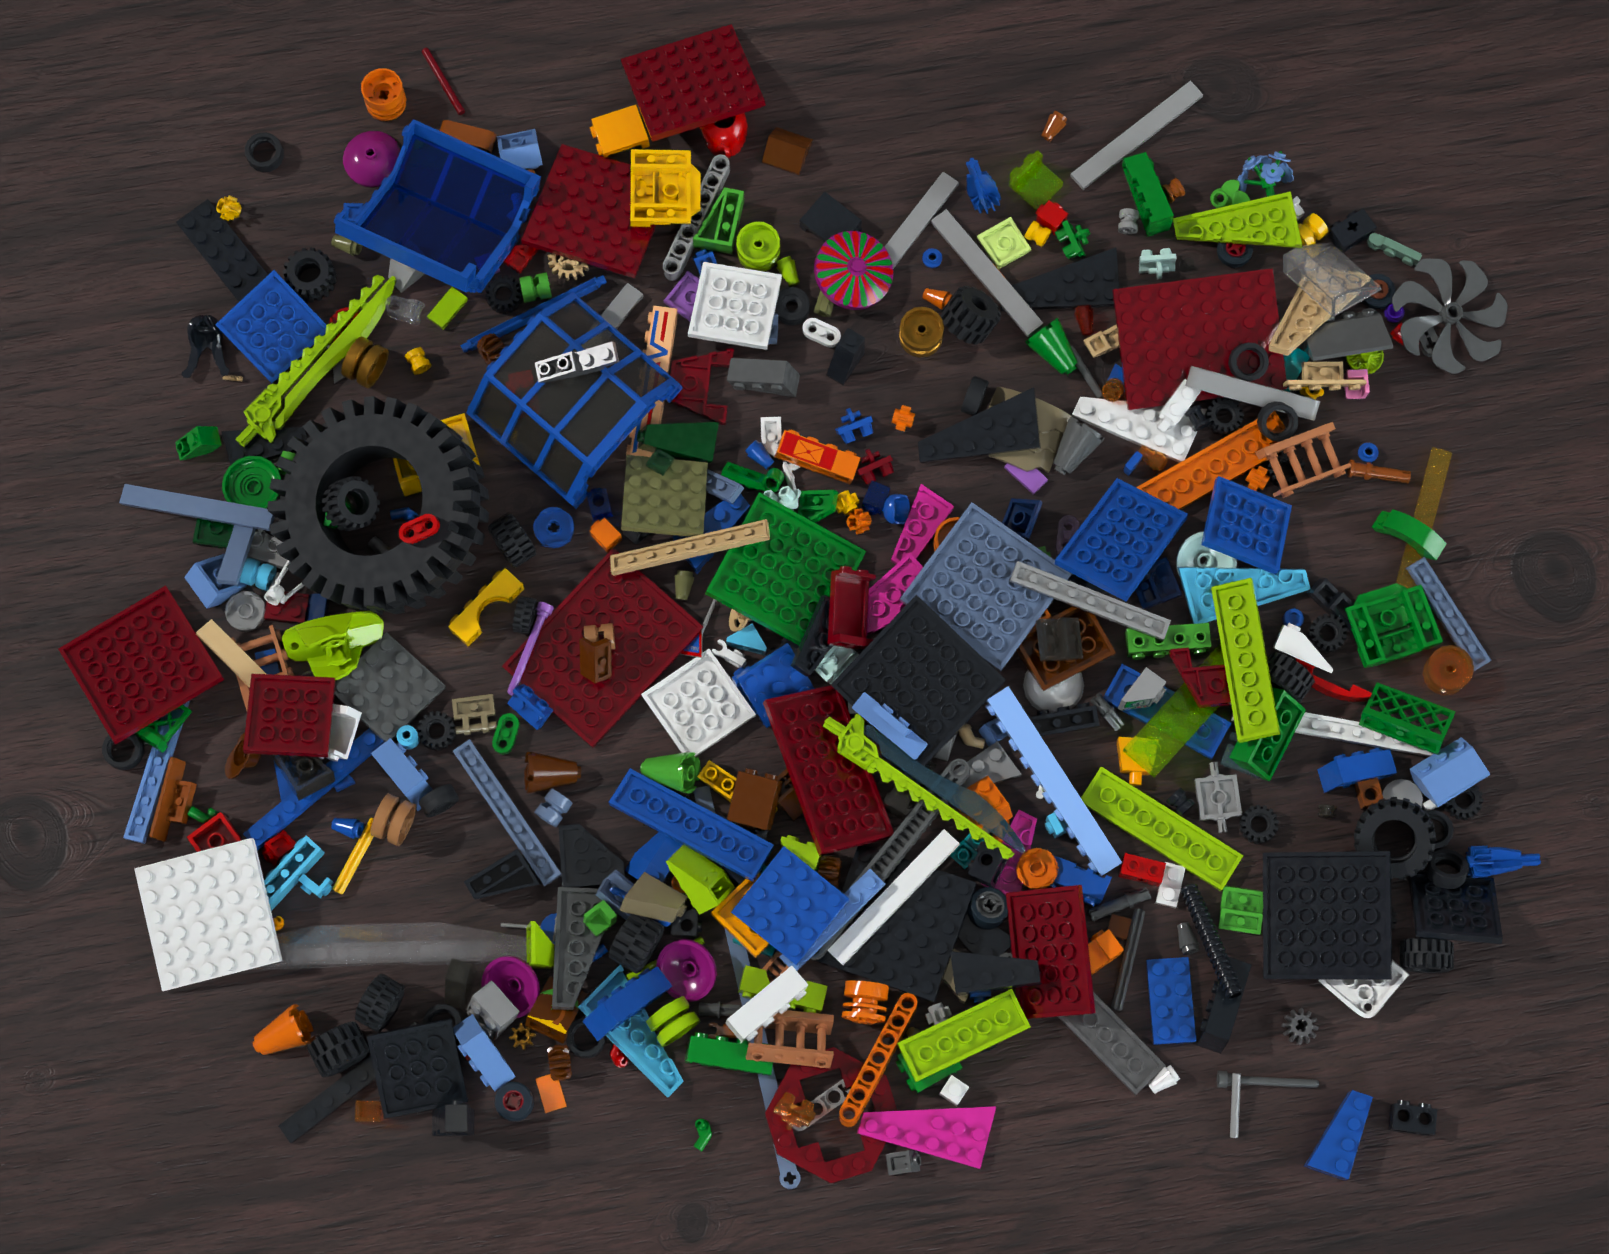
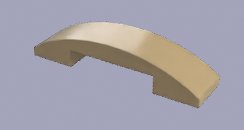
[1083,324,1119,358]

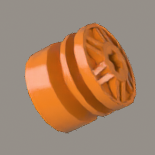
[361,68,407,121]
[842,980,889,1025]

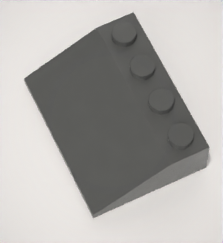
[1299,308,1393,361]

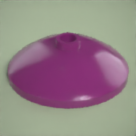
[343,131,401,187]
[656,939,717,1002]
[481,956,540,1018]

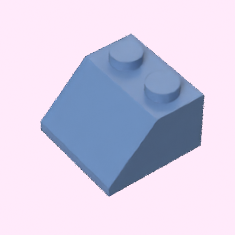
[497,129,543,169]
[184,554,247,609]

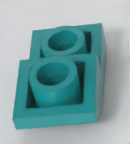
[949,832,992,869]

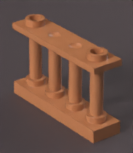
[1256,422,1351,498]
[746,1010,834,1068]

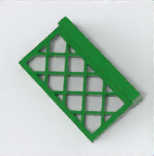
[1359,682,1456,755]
[134,705,192,753]

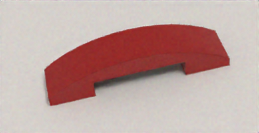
[1295,658,1372,702]

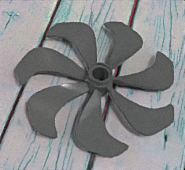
[1392,258,1507,374]

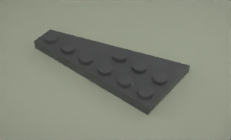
[552,887,613,1010]

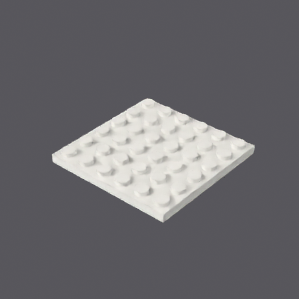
[134,838,283,991]

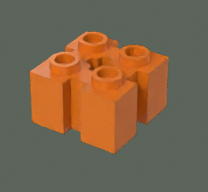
[1088,929,1124,975]

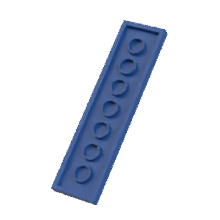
[608,768,774,882]

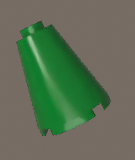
[1025,318,1078,375]

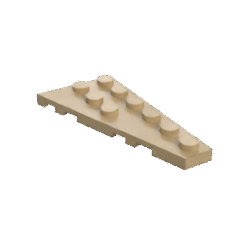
[1269,264,1368,356]

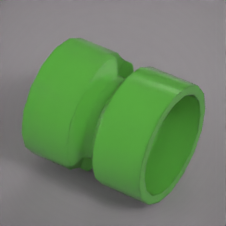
[519,272,552,303]

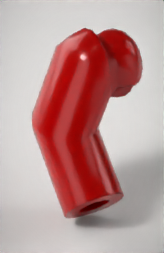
[610,1043,628,1068]

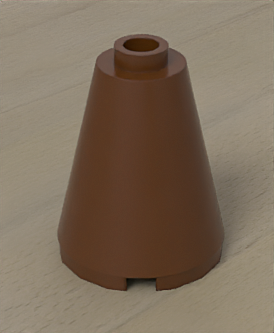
[524,752,581,793]

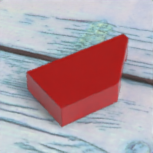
[504,245,539,274]

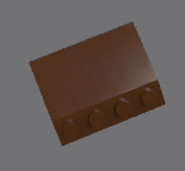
[1016,606,1116,691]

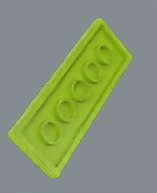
[897,989,1031,1082]

